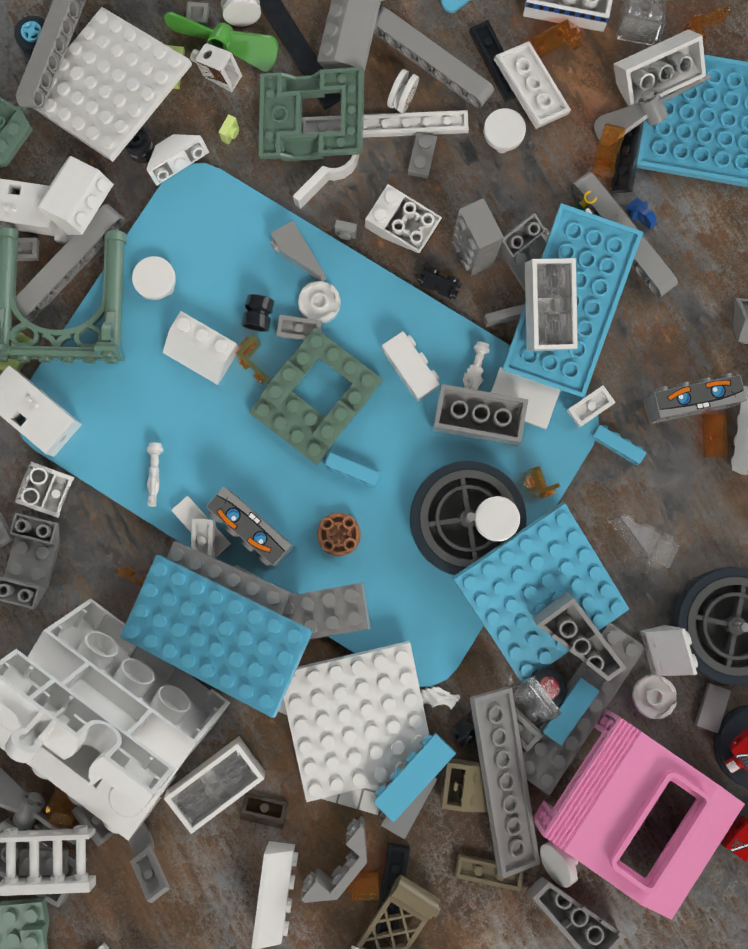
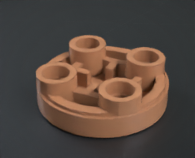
[317,513,361,556]

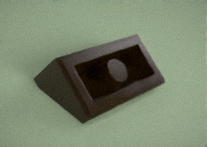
[240,793,289,829]

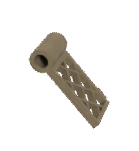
[355,875,442,949]

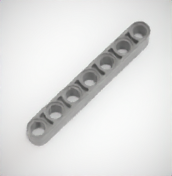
[16,0,86,109]
[374,7,494,108]
[571,171,678,298]
[13,204,125,322]

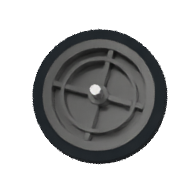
[410,461,527,576]
[673,567,748,685]

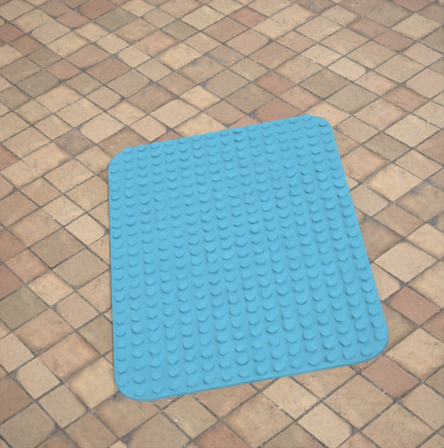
[18,163,599,687]

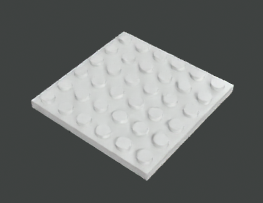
[33,7,192,162]
[284,641,429,802]

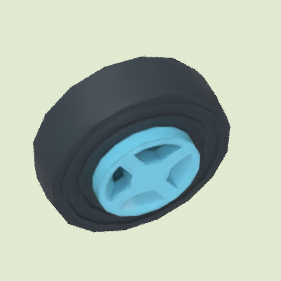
[14,16,45,55]

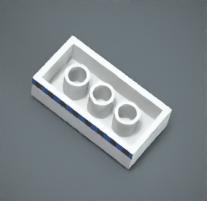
[523,0,613,32]

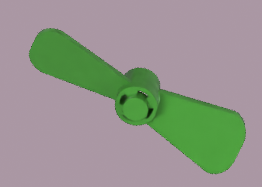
[164,12,279,72]

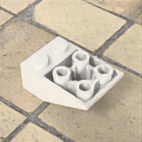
[365,184,442,254]
[640,625,698,676]

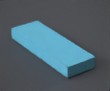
[542,677,599,746]

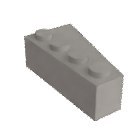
[532,591,626,681]
[526,876,627,949]

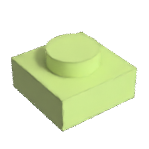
[219,114,239,145]

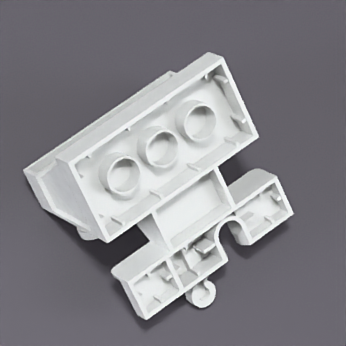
[0,598,230,841]

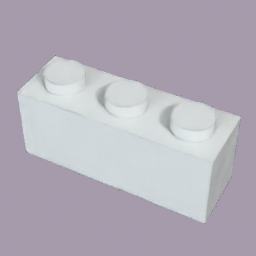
[382,331,440,402]

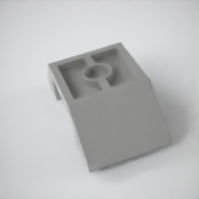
[501,213,546,291]
[0,513,60,609]
[301,815,367,903]

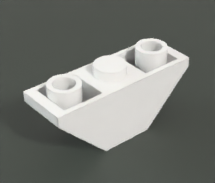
[146,134,209,186]

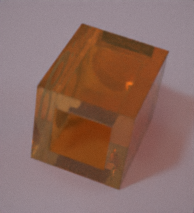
[347,870,379,901]

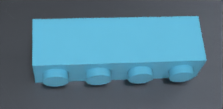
[374,732,456,823]

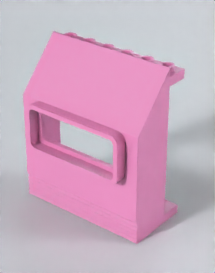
[533,709,745,920]

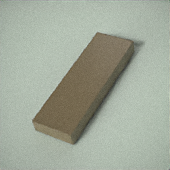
[454,853,524,892]

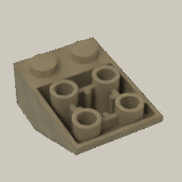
[440,758,488,812]

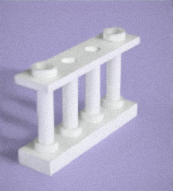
[0,825,96,896]

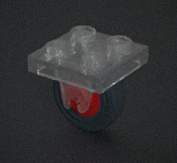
[510,668,567,724]

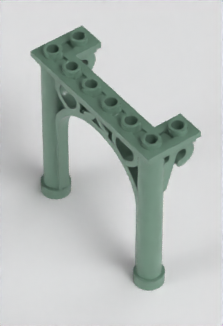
[0,227,127,364]

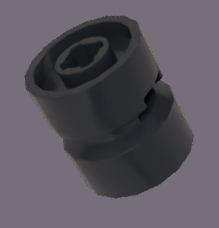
[125,127,155,163]
[241,294,274,332]

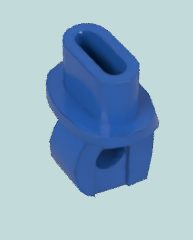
[626,197,657,230]

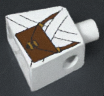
[190,44,242,92]

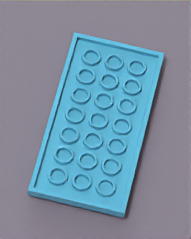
[502,203,643,398]
[120,555,313,718]

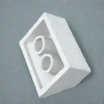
[36,156,114,235]
[163,311,240,385]

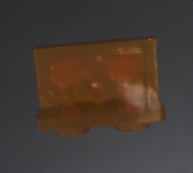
[523,466,561,499]

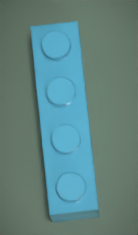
[593,425,647,465]
[325,452,380,488]

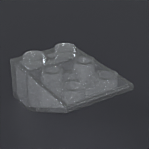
[617,0,666,46]
[608,513,680,569]

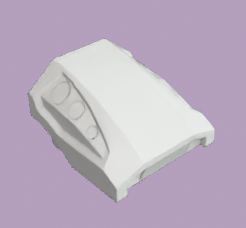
[15,462,75,518]

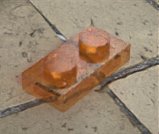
[702,414,728,458]

